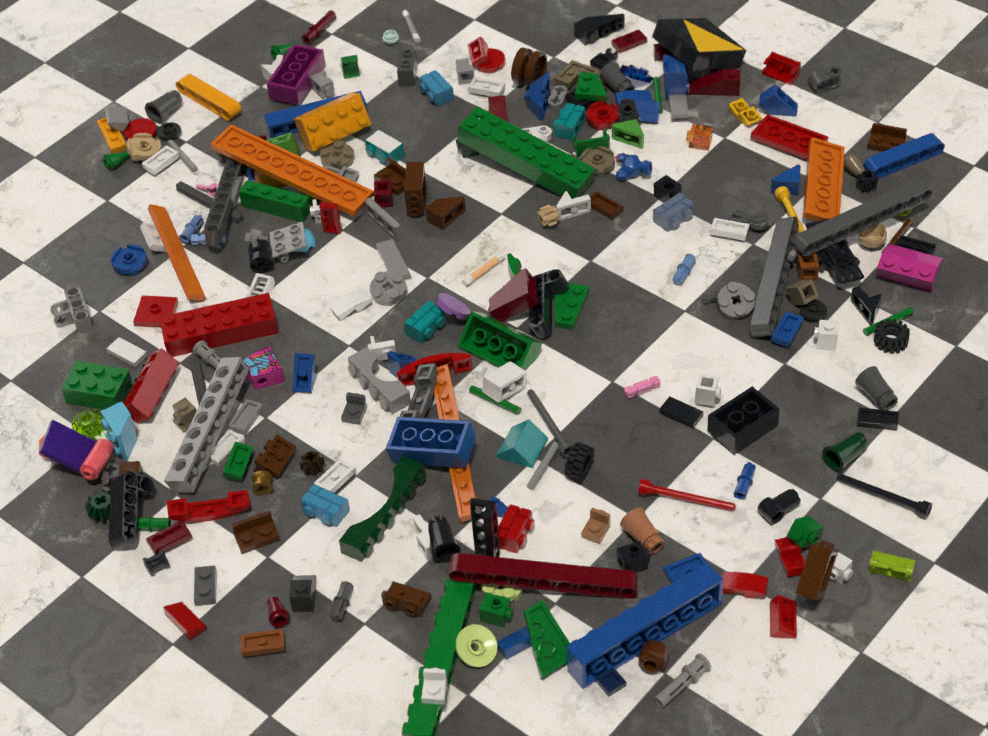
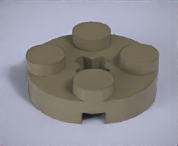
[320,140,354,170]
[581,146,615,177]

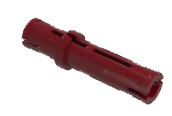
[301,10,337,44]

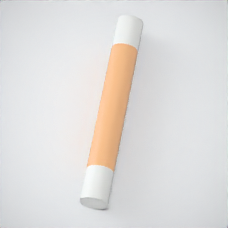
[462,252,506,287]

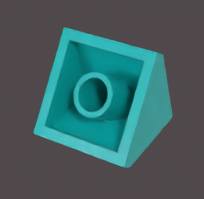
[496,419,548,468]

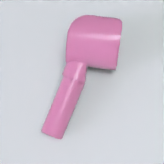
[196,183,218,196]

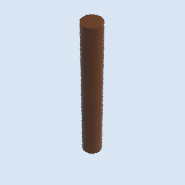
[881,219,913,254]

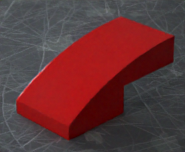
[775,537,805,577]
[722,572,769,598]

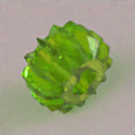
[72,407,105,440]

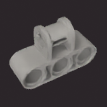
[50,285,93,333]

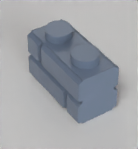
[653,193,694,232]

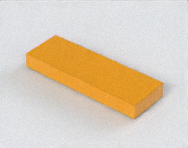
[97,117,127,153]

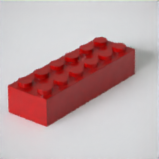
[159,293,278,357]

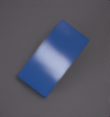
[615,90,653,104]

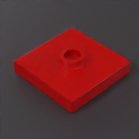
[133,295,178,327]

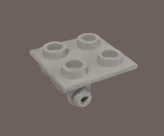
[270,221,307,263]

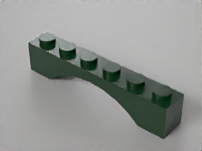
[339,455,426,562]

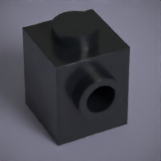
[617,98,641,122]
[617,541,650,573]

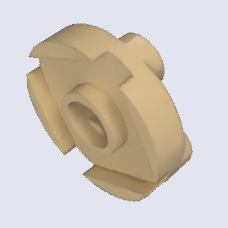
[126,133,161,161]

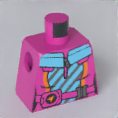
[243,346,285,389]

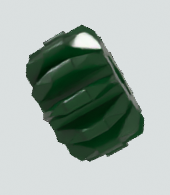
[85,489,111,524]

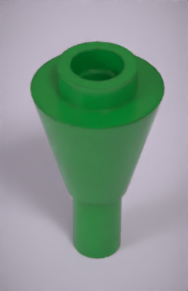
[270,42,298,59]
[103,151,131,170]

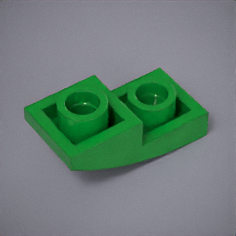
[507,253,522,280]

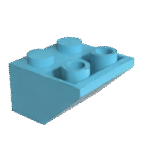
[100,402,137,461]

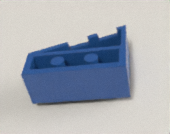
[663,55,689,100]

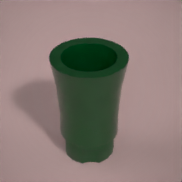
[822,432,868,472]

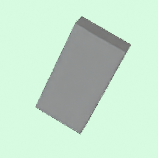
[227,399,264,436]

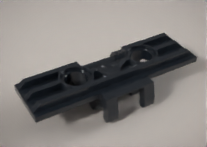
[805,218,864,284]

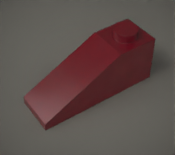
[689,69,741,96]

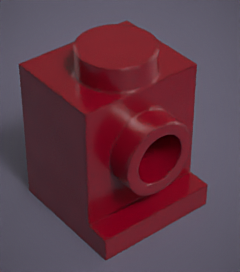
[374,180,393,208]

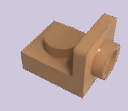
[581,508,610,544]

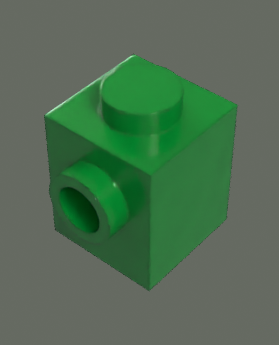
[786,516,824,548]
[479,593,513,628]

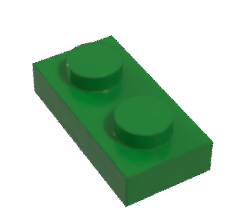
[222,442,254,482]

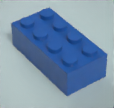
[385,417,477,468]

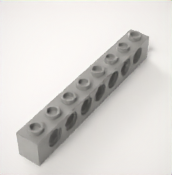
[164,357,249,493]

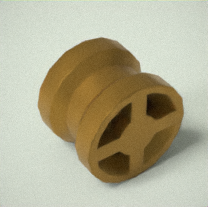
[252,470,272,496]

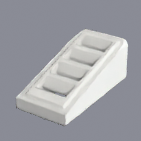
[245,273,275,298]

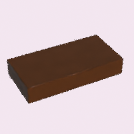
[590,191,624,220]

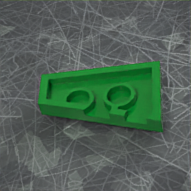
[555,282,590,330]
[523,600,570,679]

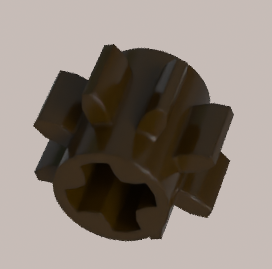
[299,451,325,476]

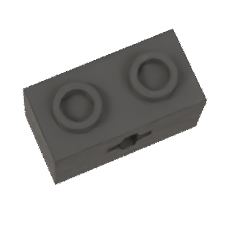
[397,49,418,86]

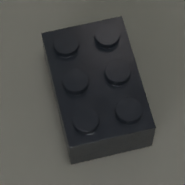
[707,386,780,454]

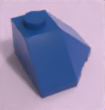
[525,73,550,121]

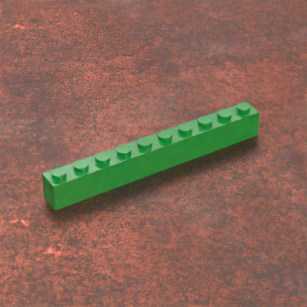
[402,578,478,736]

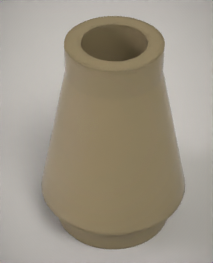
[844,154,865,177]

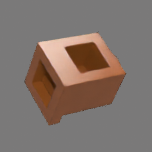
[796,253,819,281]

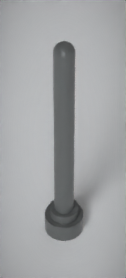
[527,389,574,458]

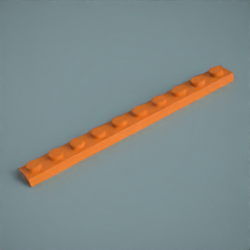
[434,364,479,523]

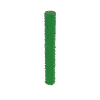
[653,77,663,114]
[863,307,914,336]
[469,385,522,415]

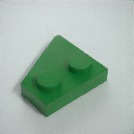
[575,72,607,101]

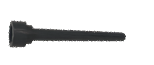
[837,474,933,519]

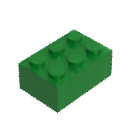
[61,361,132,410]

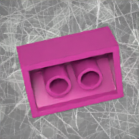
[877,244,943,292]

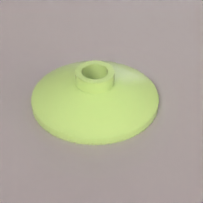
[456,624,497,668]

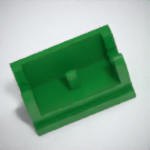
[572,130,610,158]

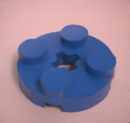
[111,244,148,276]

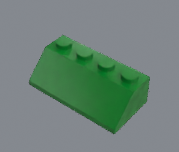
[239,180,319,223]
[457,311,543,371]

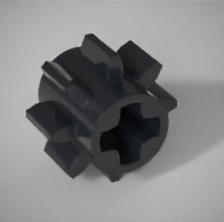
[856,170,878,192]

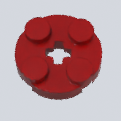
[586,101,620,131]

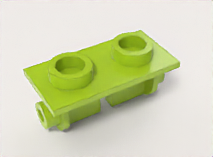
[869,551,915,581]

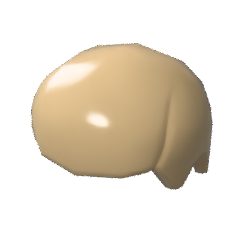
[858,223,887,248]

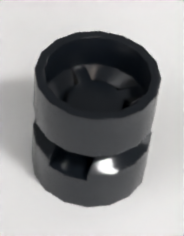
[248,239,273,273]

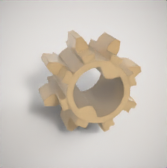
[537,204,560,228]

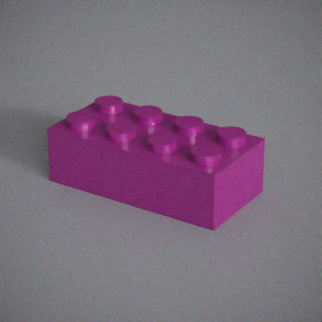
[266,44,326,105]

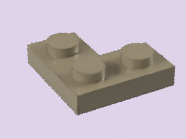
[555,60,600,88]

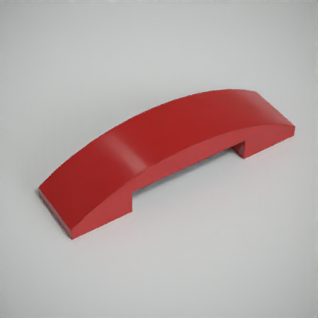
[397,353,473,387]
[166,490,250,522]

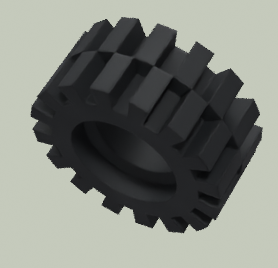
[873,319,910,354]
[564,442,595,481]

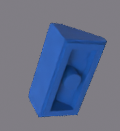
[634,100,660,122]
[497,626,532,660]

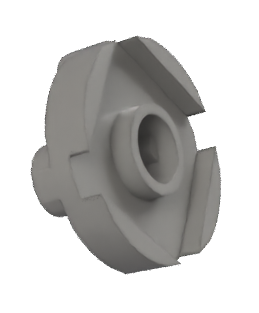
[370,271,407,306]
[717,281,755,320]

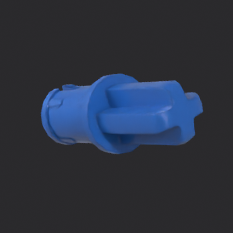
[733,462,756,500]

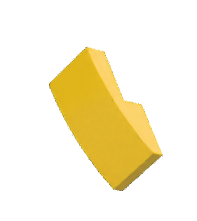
[727,98,763,127]

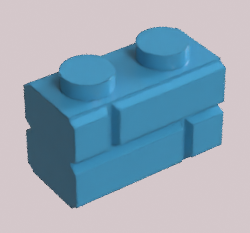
[419,70,454,106]
[301,484,350,526]

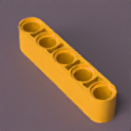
[176,73,242,121]

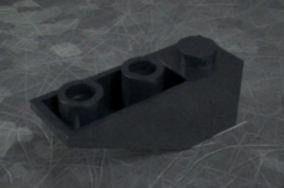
[574,13,625,46]

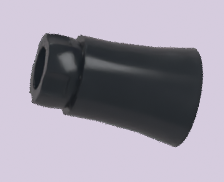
[428,515,461,563]

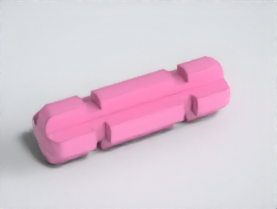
[624,376,661,398]

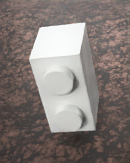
[482,361,527,403]

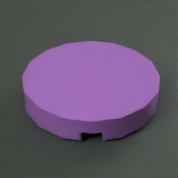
[435,293,471,320]

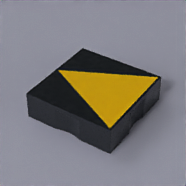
[652,18,747,70]

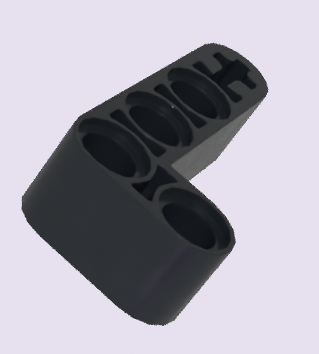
[528,269,569,339]
[109,470,154,550]

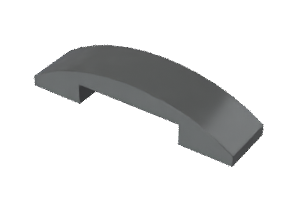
[399,363,437,418]

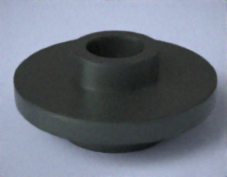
[157,122,181,140]
[800,300,827,320]

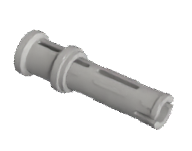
[193,340,221,369]
[653,653,711,708]

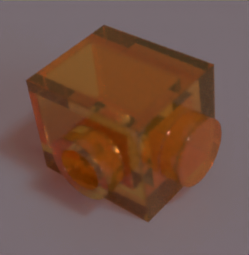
[686,124,713,151]

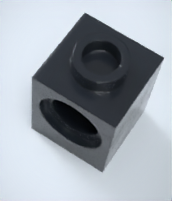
[654,175,681,203]

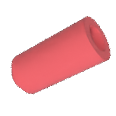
[80,439,115,480]

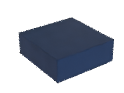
[596,667,626,697]

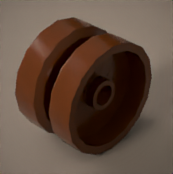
[511,47,547,87]

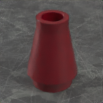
[267,597,289,628]

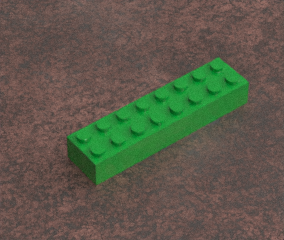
[457,106,595,199]

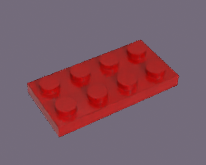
[750,114,829,160]

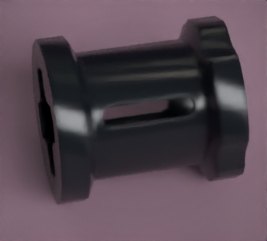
[142,550,169,575]

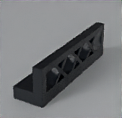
[470,498,501,557]

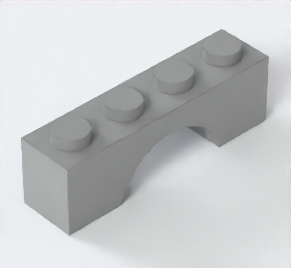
[348,347,411,415]

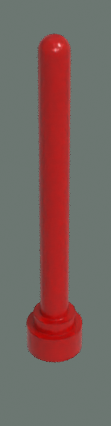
[638,479,736,511]

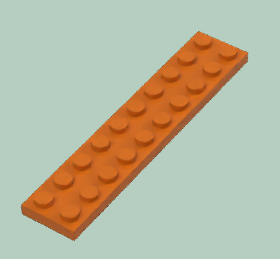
[211,125,374,216]

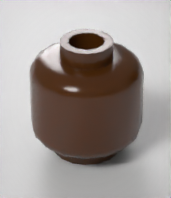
[638,640,669,673]

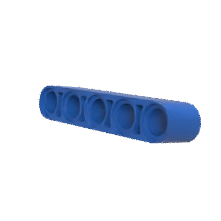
[863,133,945,179]

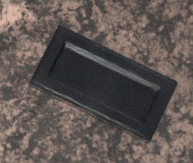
[659,396,704,428]
[857,407,899,431]

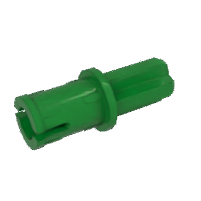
[137,516,171,532]

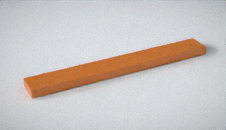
[147,204,206,302]

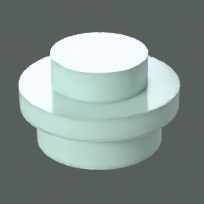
[383,30,399,44]

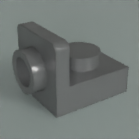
[341,392,367,425]

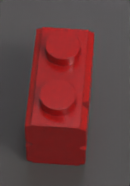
[498,504,535,553]

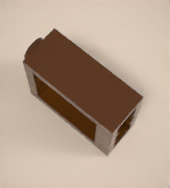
[404,162,427,217]
[795,540,839,600]

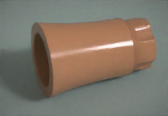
[620,507,665,555]

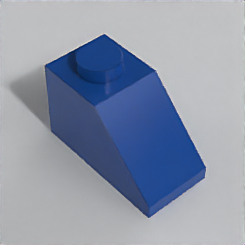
[759,84,798,117]

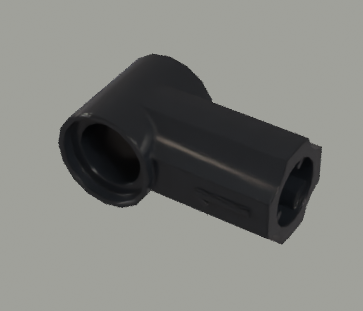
[757,489,801,524]

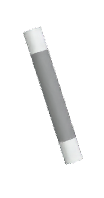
[402,10,421,43]

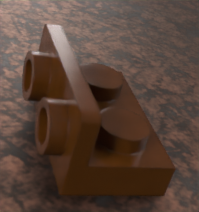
[867,123,907,152]
[374,157,406,196]
[254,434,297,479]
[231,511,280,555]
[381,581,432,618]

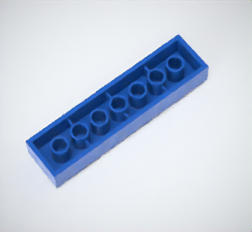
[566,563,723,689]

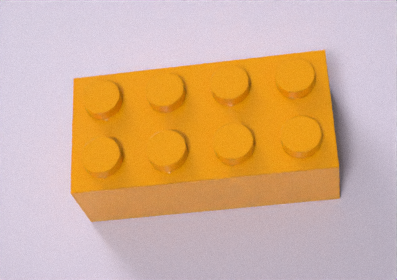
[294,92,371,152]

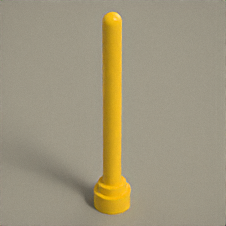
[774,186,804,233]

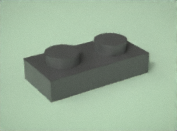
[194,565,217,606]

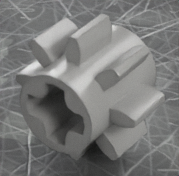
[244,229,268,246]

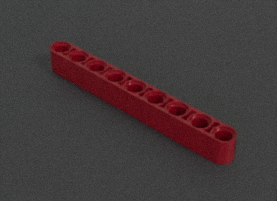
[449,553,638,599]

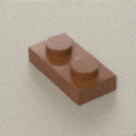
[240,629,285,657]

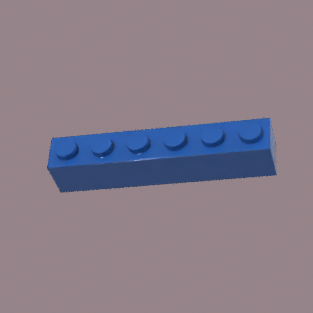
[264,90,368,138]

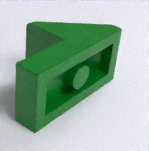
[340,55,360,79]

